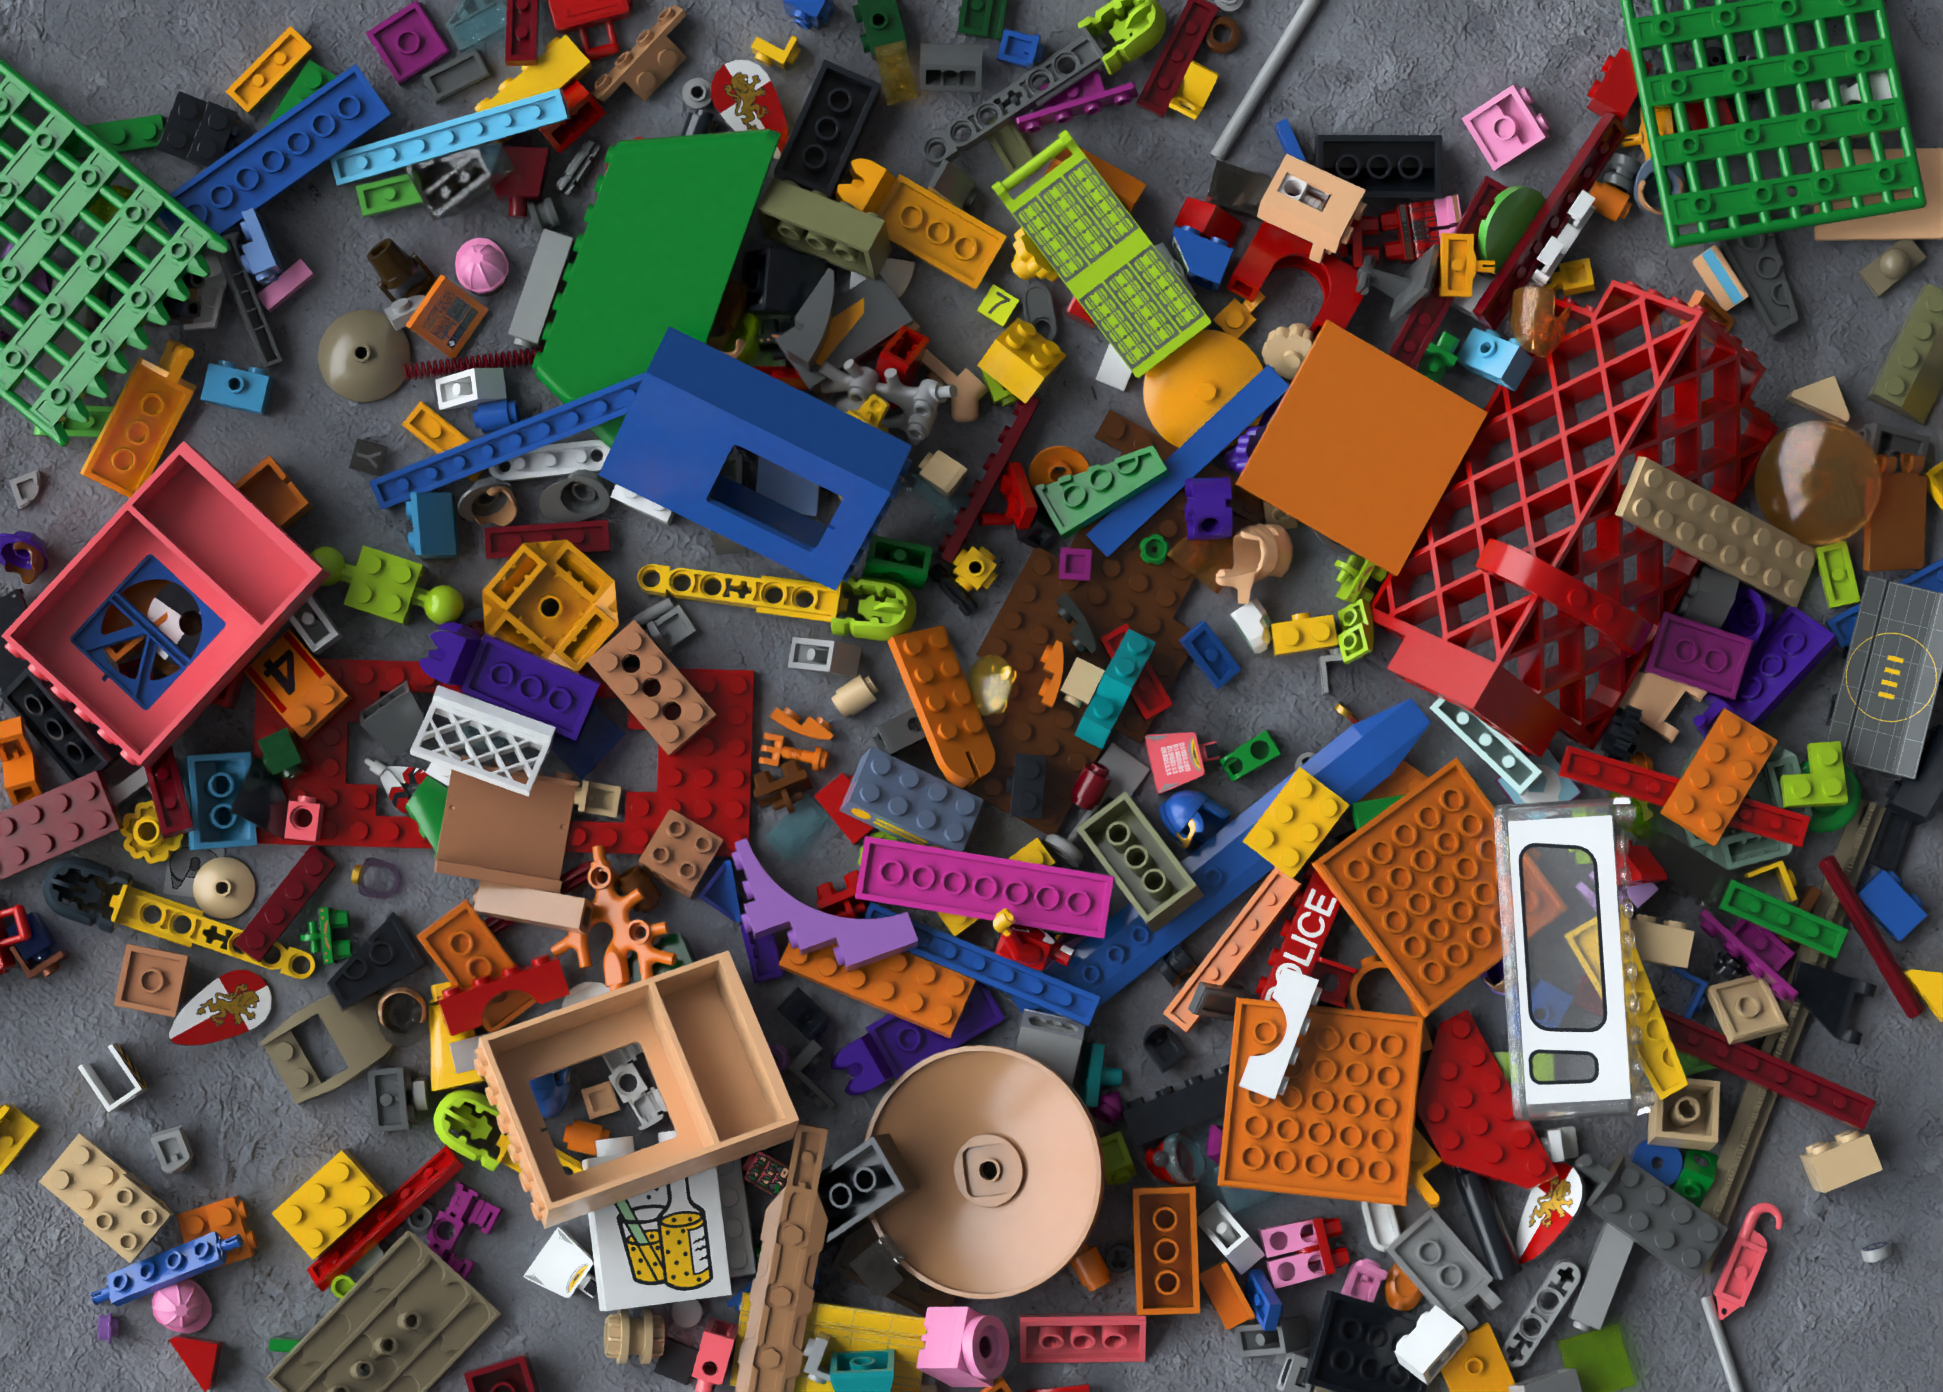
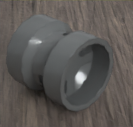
[1602,153,1642,194]

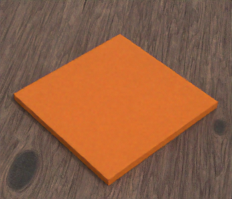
[1235,320,1488,576]
[1312,757,1569,1017]
[1217,997,1425,1206]

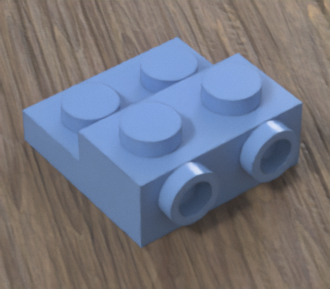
[240,208,285,287]

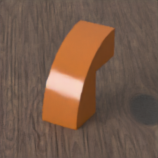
[0,716,44,806]

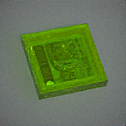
[1556,1323,1635,1392]

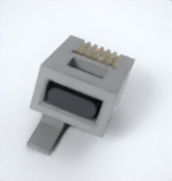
[1274,1352,1333,1392]

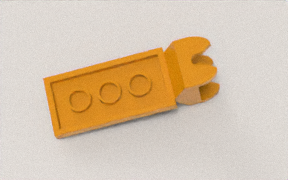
[835,158,1007,291]

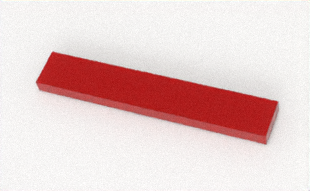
[307,1145,464,1292]

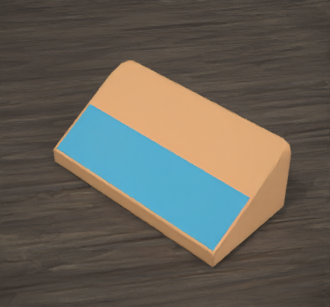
[1692,245,1749,312]

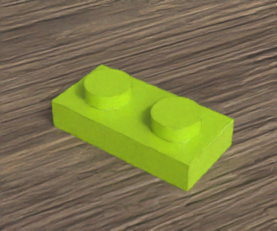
[1814,541,1861,609]

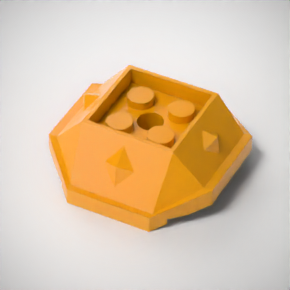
[482,539,619,672]

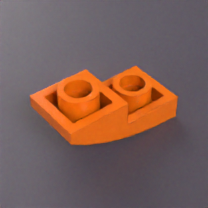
[1038,640,1064,709]
[769,707,835,741]

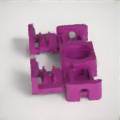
[426,1182,504,1282]

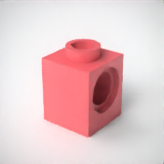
[284,795,325,842]

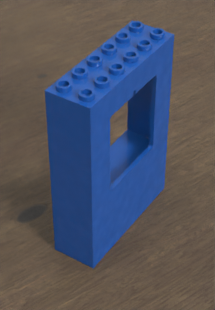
[599,326,912,591]

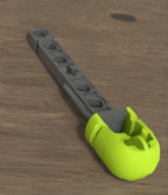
[923,0,1166,167]

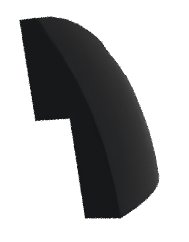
[229,756,289,840]

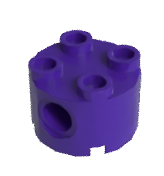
[1184,477,1232,540]

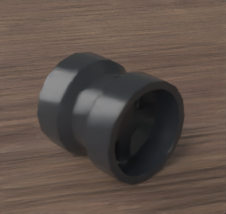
[1154,945,1198,988]

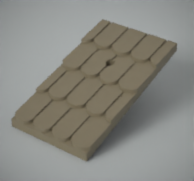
[265,1231,501,1392]

